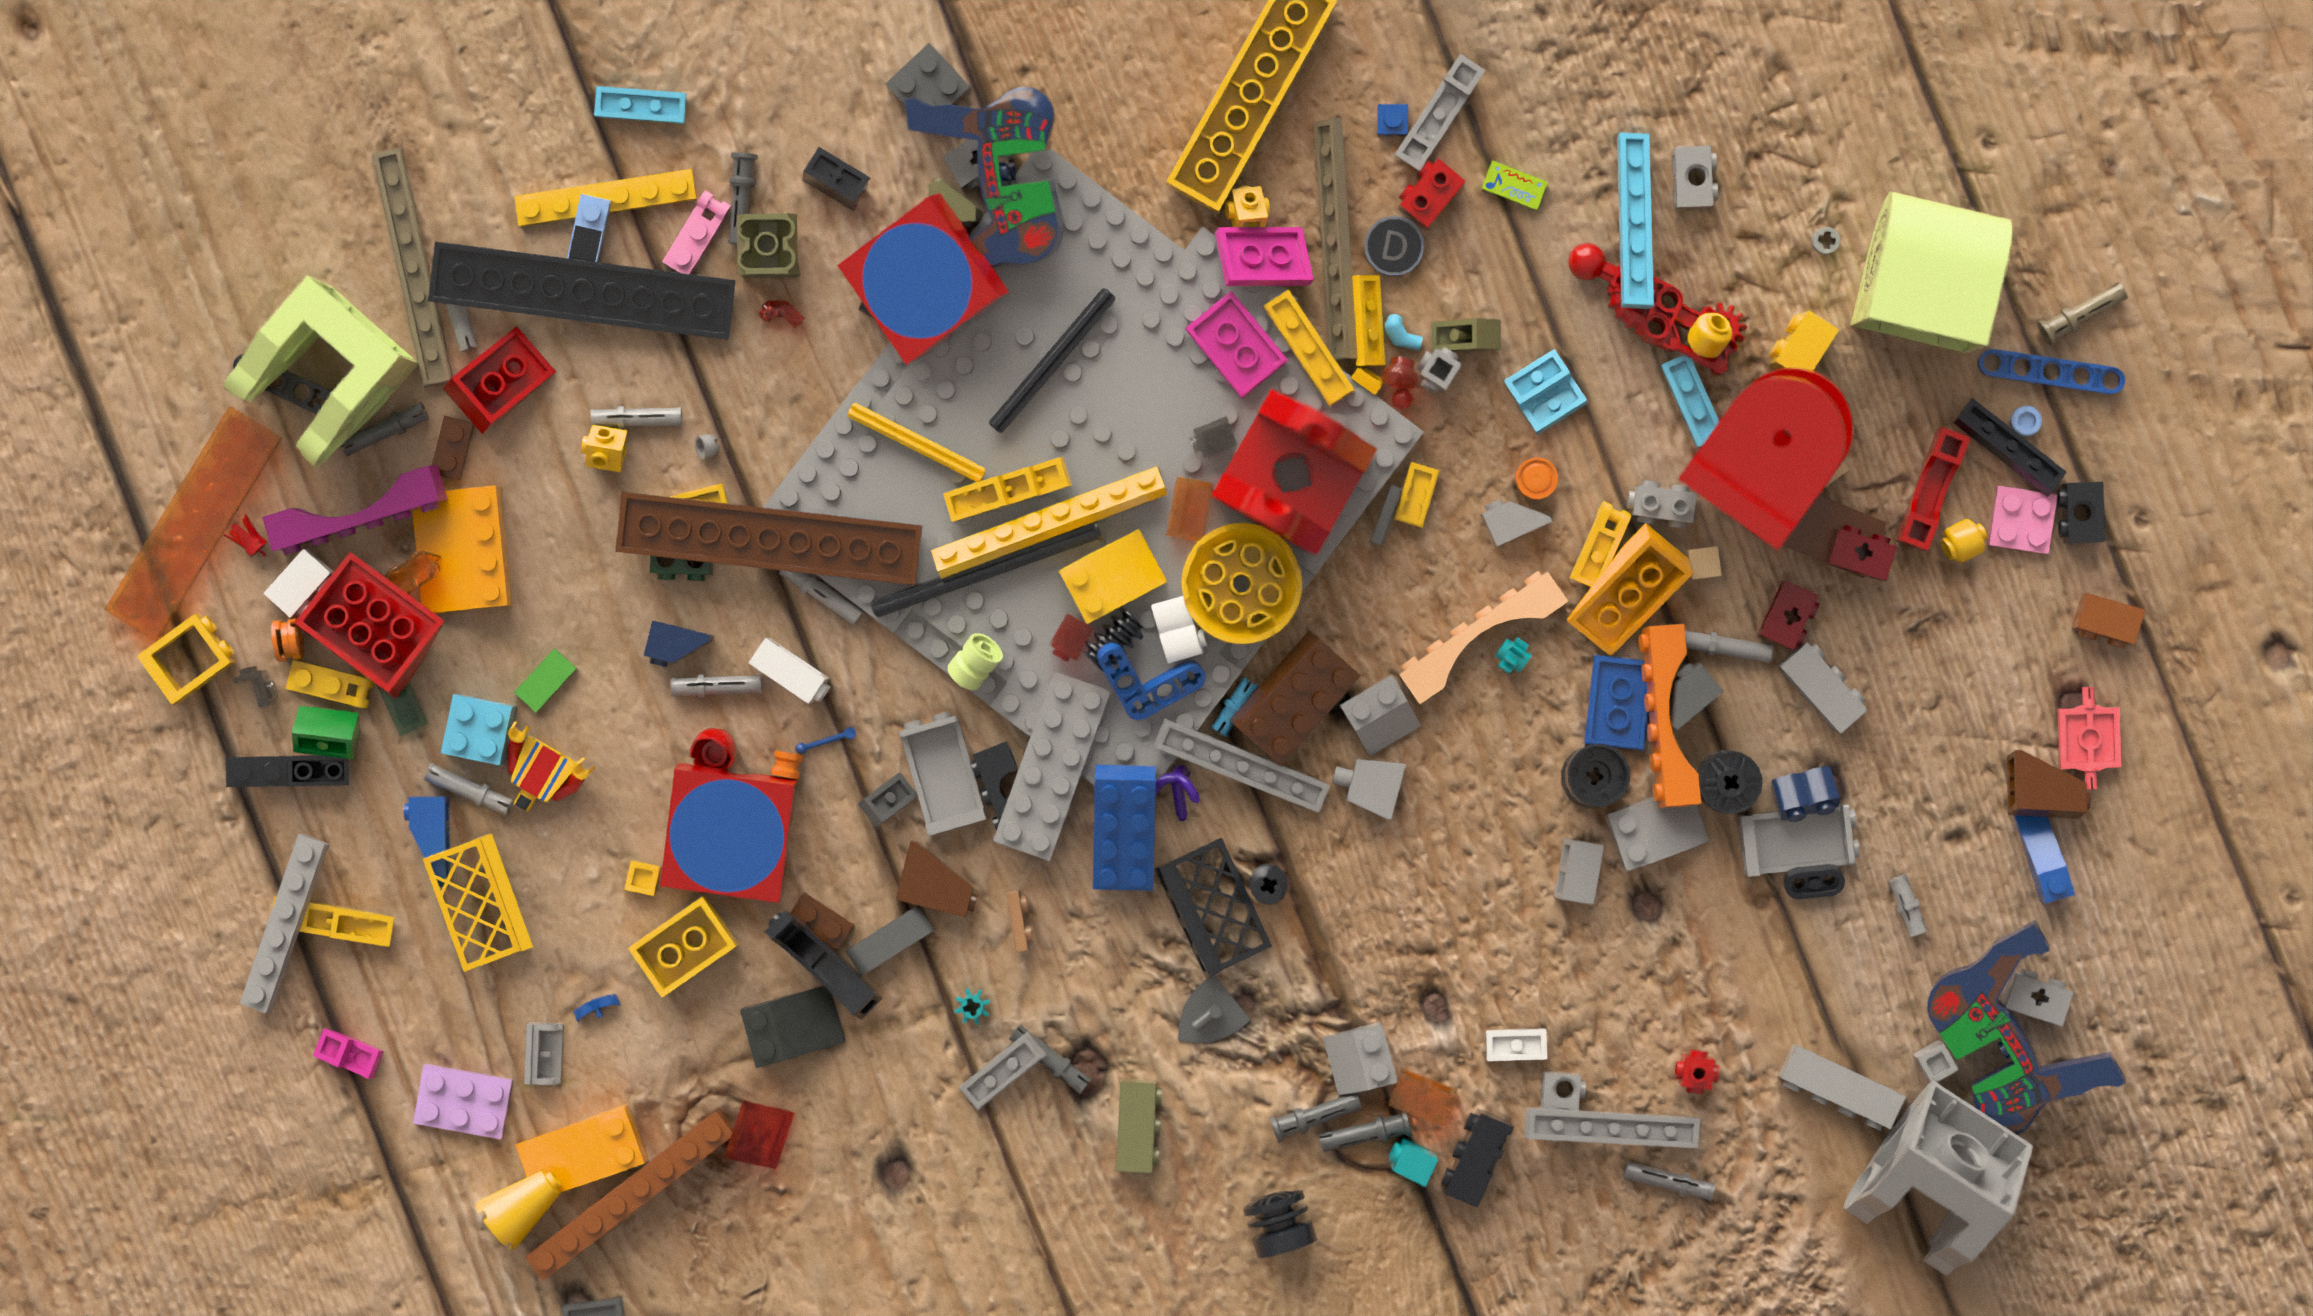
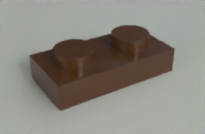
[432,415,474,481]
[790,892,854,950]

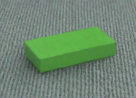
[514,648,577,713]

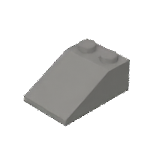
[1604,797,1709,871]

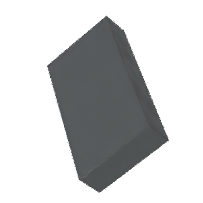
[1370,485,1402,546]
[562,1296,625,1316]

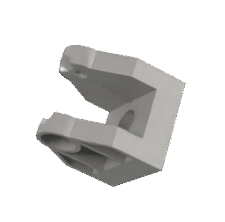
[1843,1080,2033,1276]

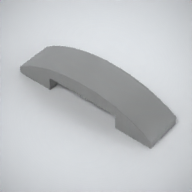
[1394,54,1485,171]

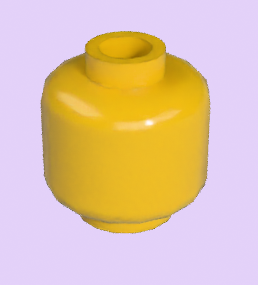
[1687,313,1732,358]
[1940,518,1988,563]

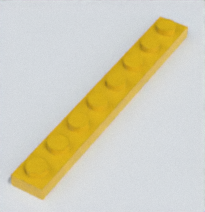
[931,466,1168,579]

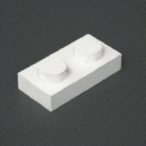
[1486,1028,1547,1061]

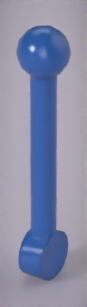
[795,727,856,754]

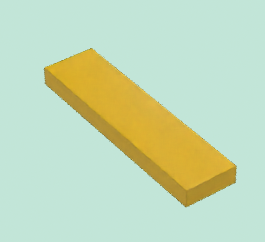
[1263,290,1355,407]

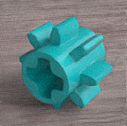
[1494,637,1532,674]
[954,988,991,1025]

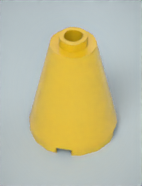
[476,1170,562,1250]

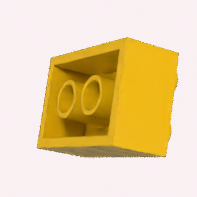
[628,895,739,998]

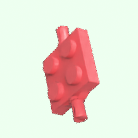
[2057,687,2121,789]

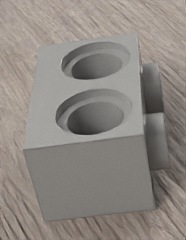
[1540,1071,1586,1110]

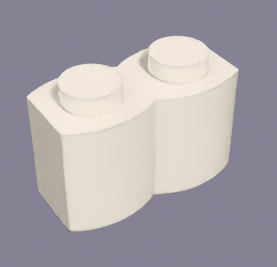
[1152,596,1208,663]

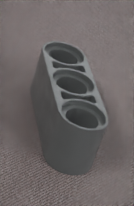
[846,905,935,976]

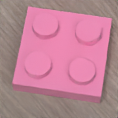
[1987,486,2058,554]

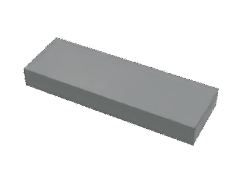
[959,1032,1047,1110]

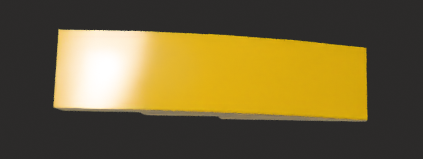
[943,457,1072,522]
[272,896,394,947]

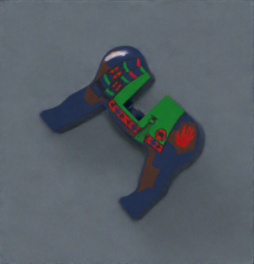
[905,87,1064,267]
[1927,920,2126,1135]

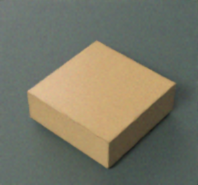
[1687,546,1722,580]

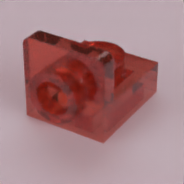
[1049,613,1094,662]

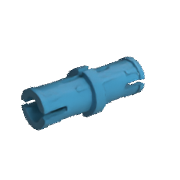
[1211,676,1259,737]

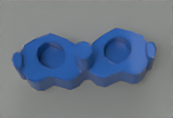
[573,994,621,1023]

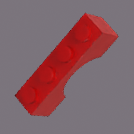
[1895,427,1971,551]

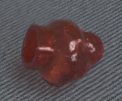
[1381,357,1418,410]

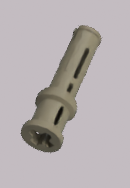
[2037,282,2128,346]

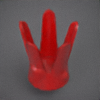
[223,514,268,558]

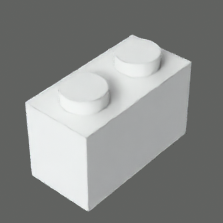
[263,549,334,618]

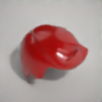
[690,728,737,770]

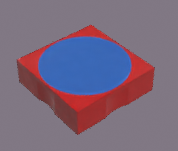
[837,193,1009,365]
[660,763,798,903]

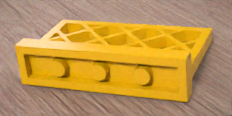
[422,833,533,972]

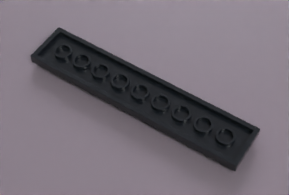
[428,241,736,340]

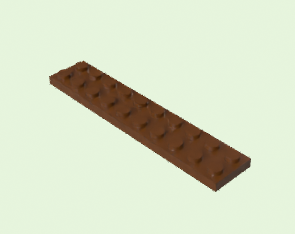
[615,492,923,585]

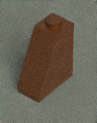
[2007,750,2091,819]
[896,840,978,917]

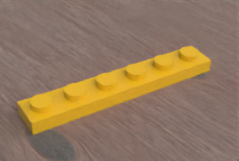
[514,169,697,227]

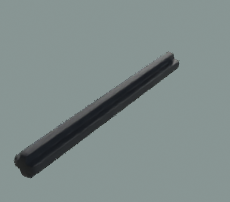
[989,288,1116,433]

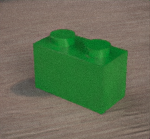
[291,706,360,759]

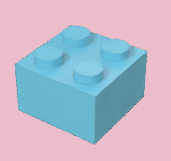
[441,694,517,766]

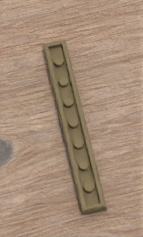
[1314,118,1357,361]
[372,147,453,388]

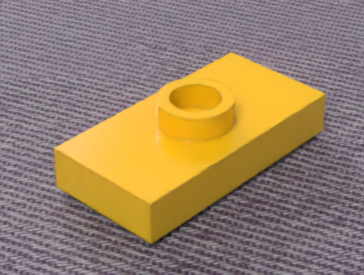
[1393,462,1440,528]

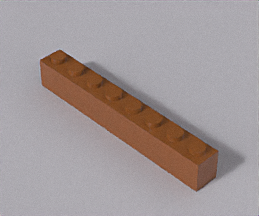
[525,1108,737,1281]

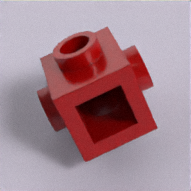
[1675,1050,1719,1094]

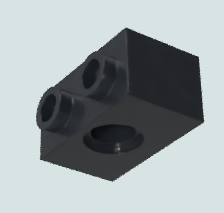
[2057,482,2105,544]

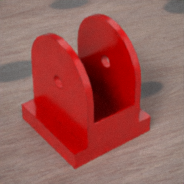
[1678,367,1854,550]

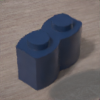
[1771,766,1840,822]

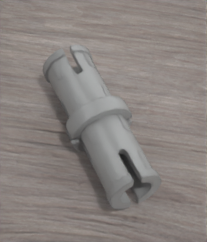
[1888,874,1928,937]

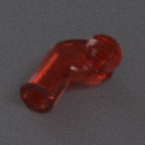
[759,300,805,329]

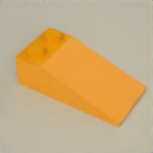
[1567,523,1694,656]
[515,1104,649,1192]

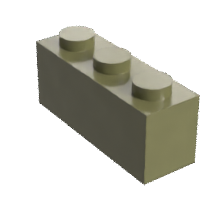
[1116,1079,1162,1173]

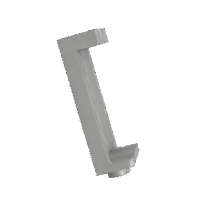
[899,711,987,836]
[1738,804,1859,877]

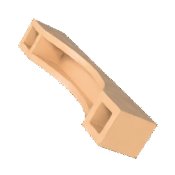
[1398,571,1568,704]

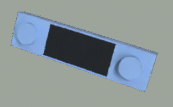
[567,194,612,262]

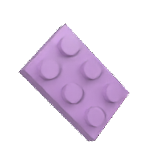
[413,1064,514,1139]

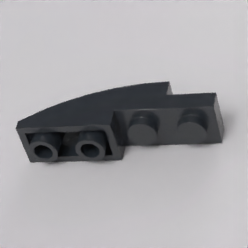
[226,755,349,787]

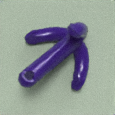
[1155,764,1200,821]

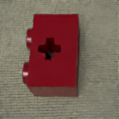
[1825,525,1897,581]
[1757,580,1820,650]

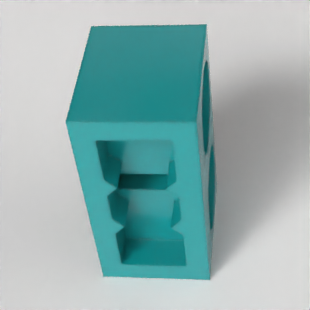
[1388,1138,1439,1187]

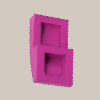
[313,1028,384,1079]

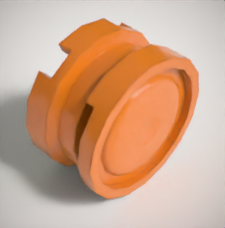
[1515,457,1558,500]
[271,618,305,662]

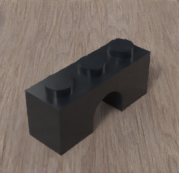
[970,741,1018,831]

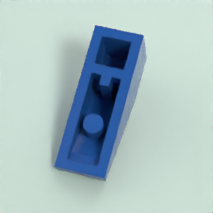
[404,796,450,887]
[2014,815,2075,903]

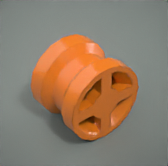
[770,750,804,779]

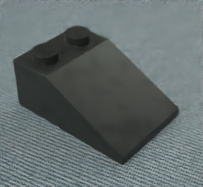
[740,986,846,1068]

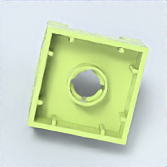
[223,275,418,468]

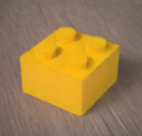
[1768,310,1839,371]

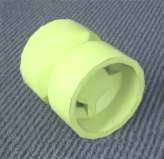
[948,633,1003,690]

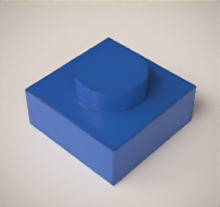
[1377,104,1408,136]

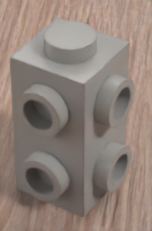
[1416,347,1462,394]
[1626,480,1697,529]

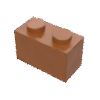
[2072,593,2145,649]

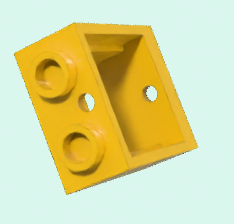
[137,614,236,705]

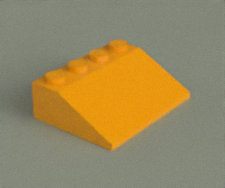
[412,485,513,613]

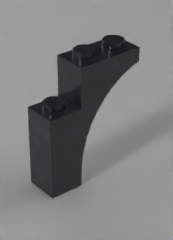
[764,910,883,1020]

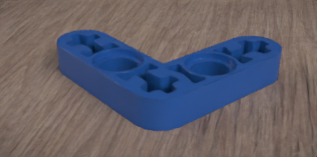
[1097,643,1206,720]

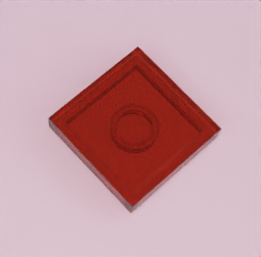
[724,1099,795,1169]

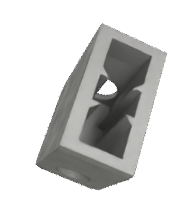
[1332,759,1406,820]

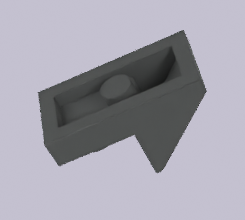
[858,772,918,827]

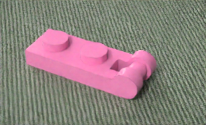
[662,191,731,274]

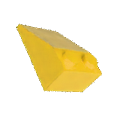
[1059,529,1167,624]

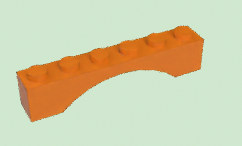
[1638,624,1701,809]

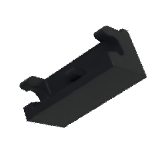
[802,147,870,211]

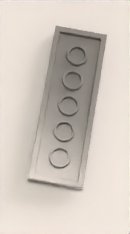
[993,671,1111,861]

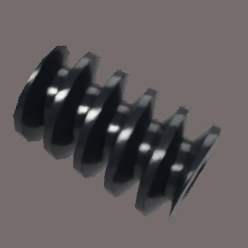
[1081,607,1146,672]
[1249,864,1288,904]

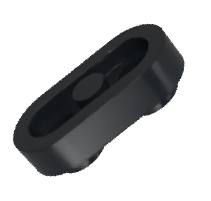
[1783,864,1845,899]

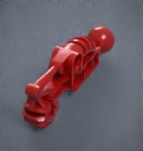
[1568,243,1747,376]

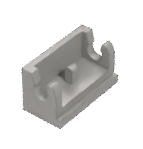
[1554,838,1604,905]
[524,1022,564,1085]

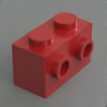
[1398,158,1466,230]

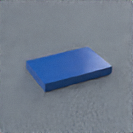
[1584,655,1649,751]

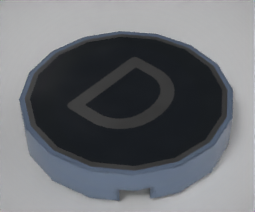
[1365,216,1424,276]

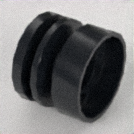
[1561,744,1630,808]
[1696,750,1763,814]
[1243,1190,1318,1258]

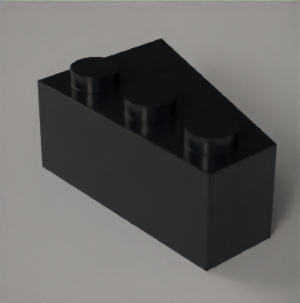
[1440,1108,1515,1208]

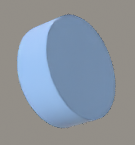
[2010,406,2042,436]

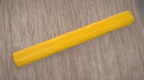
[847,403,986,482]

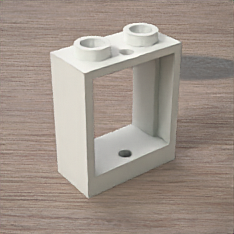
[749,638,830,704]

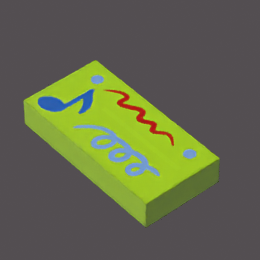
[1481,160,1548,211]

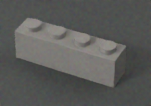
[1778,1043,1906,1131]

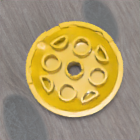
[1181,523,1302,644]

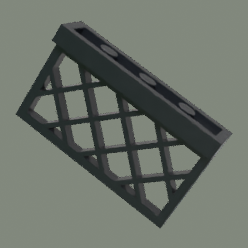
[1155,838,1272,977]

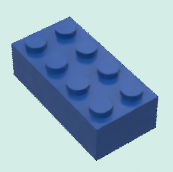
[1093,765,1156,891]

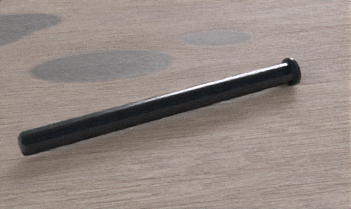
[871,521,1103,617]

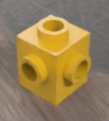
[1225,186,1270,227]
[581,425,628,473]

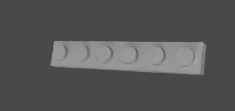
[1153,718,1330,813]
[240,834,329,1014]
[1524,1107,1700,1148]

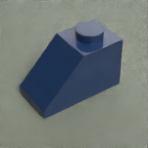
[643,621,714,667]

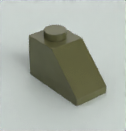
[1432,318,1501,352]

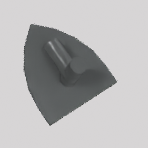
[1178,975,1251,1043]

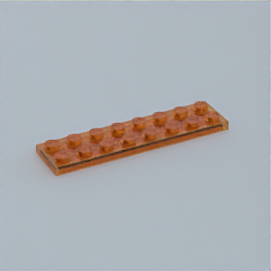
[104,405,283,641]

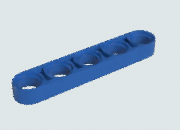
[1977,349,2125,395]

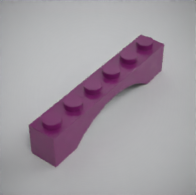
[262,465,448,555]

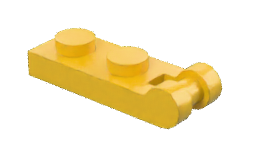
[1569,501,1631,587]
[285,660,374,709]

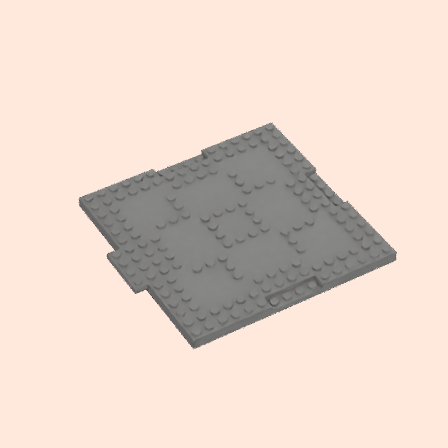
[763,149,1424,786]

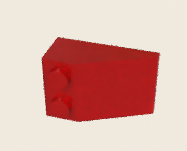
[443,326,556,434]

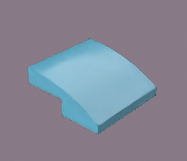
[1504,349,1588,435]

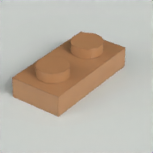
[1007,890,1033,952]

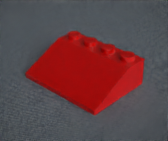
[295,552,445,699]

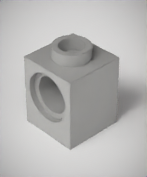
[1913,1039,1959,1082]

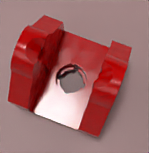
[1210,389,1377,557]

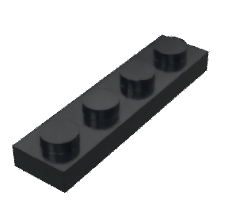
[1953,398,2067,497]

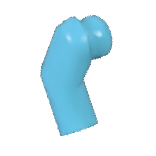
[1385,314,1423,351]

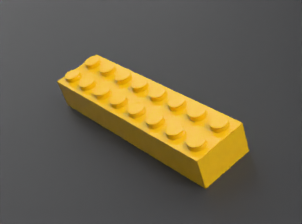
[1166,0,1337,215]

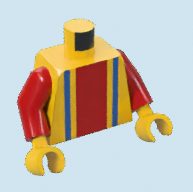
[507,721,595,812]

